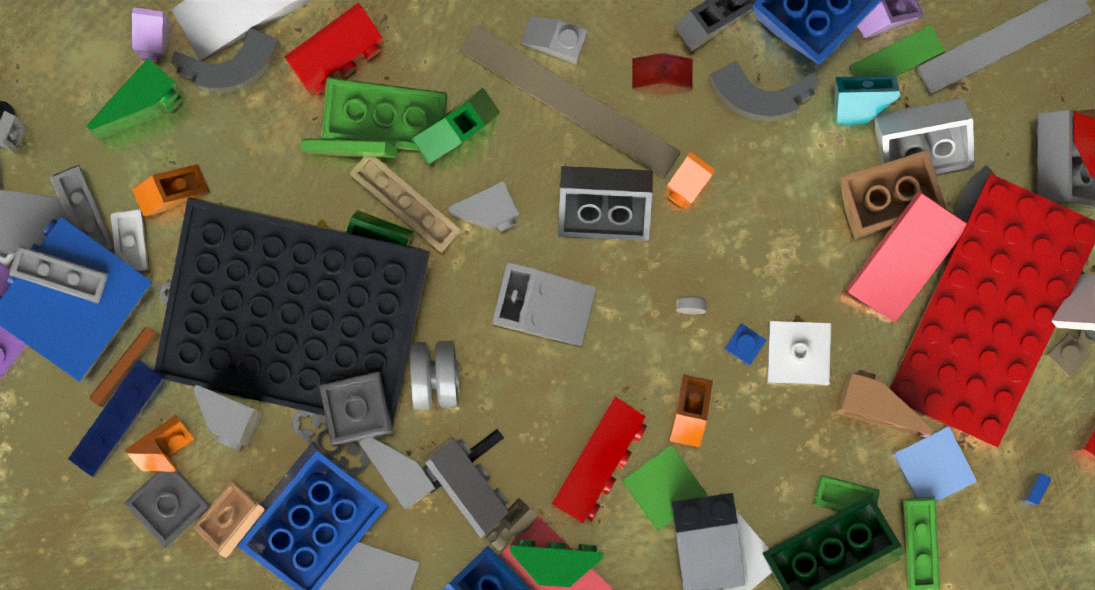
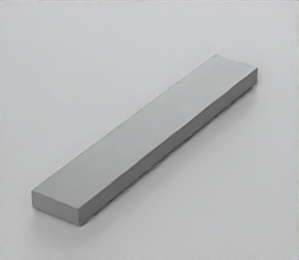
[916,0,1091,95]

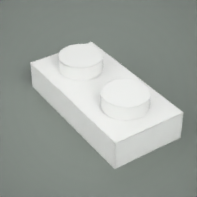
[110,209,149,272]

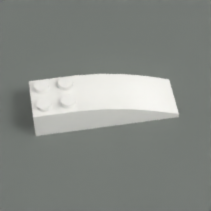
[171,0,312,62]

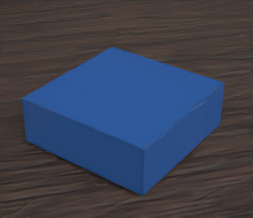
[1022,473,1051,506]

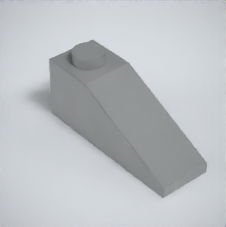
[358,438,437,509]

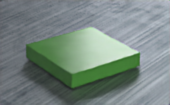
[622,445,708,531]

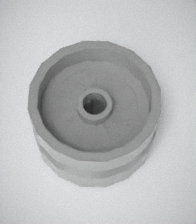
[410,340,460,409]

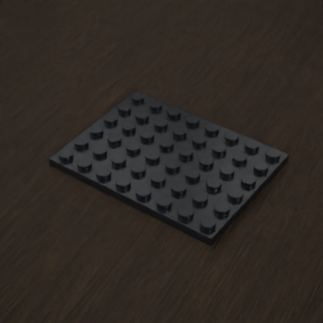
[153,197,431,429]

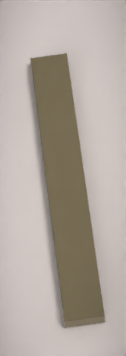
[459,24,681,179]

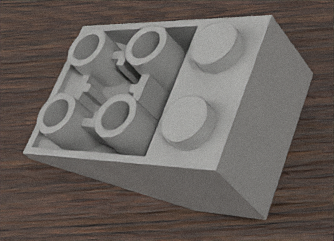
[492,262,596,347]

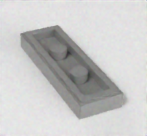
[49,164,114,251]
[9,245,108,304]

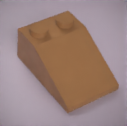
[835,370,934,438]

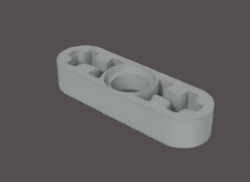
[292,410,369,475]

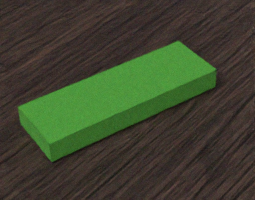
[850,25,945,77]
[300,138,397,158]
[903,496,940,590]

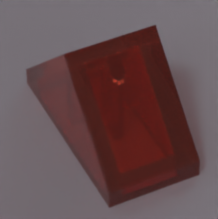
[632,53,693,90]

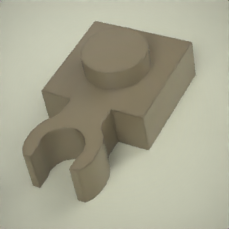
[1046,329,1095,377]
[485,498,538,551]

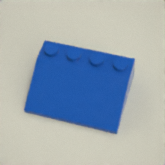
[753,0,883,65]
[237,441,388,590]

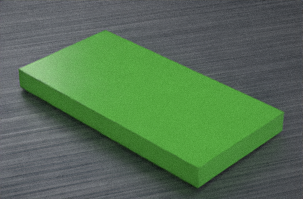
[320,77,447,151]

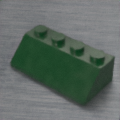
[762,495,903,590]

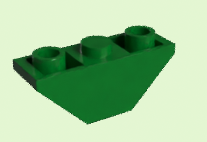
[411,87,500,164]
[510,539,603,587]

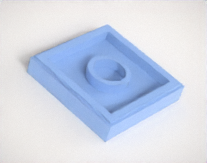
[893,426,977,502]

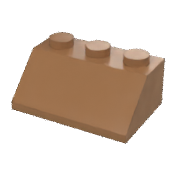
[839,150,946,240]

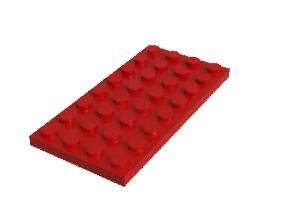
[889,173,1095,448]

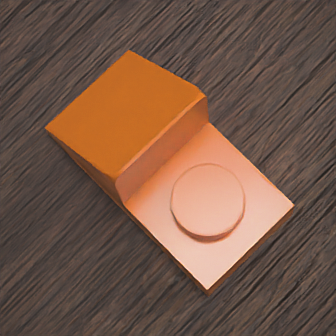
[125,414,194,472]

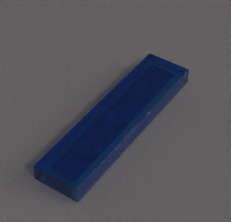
[68,360,165,477]

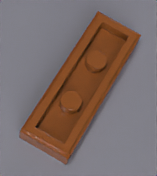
[90,326,160,407]

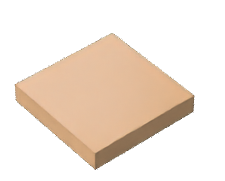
[194,480,266,558]

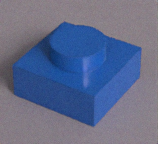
[724,323,767,366]

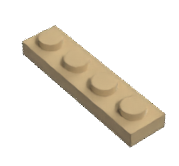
[349,157,461,254]

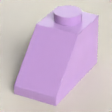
[857,0,925,38]
[132,7,172,62]

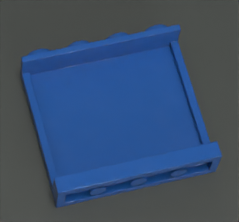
[0,217,152,382]

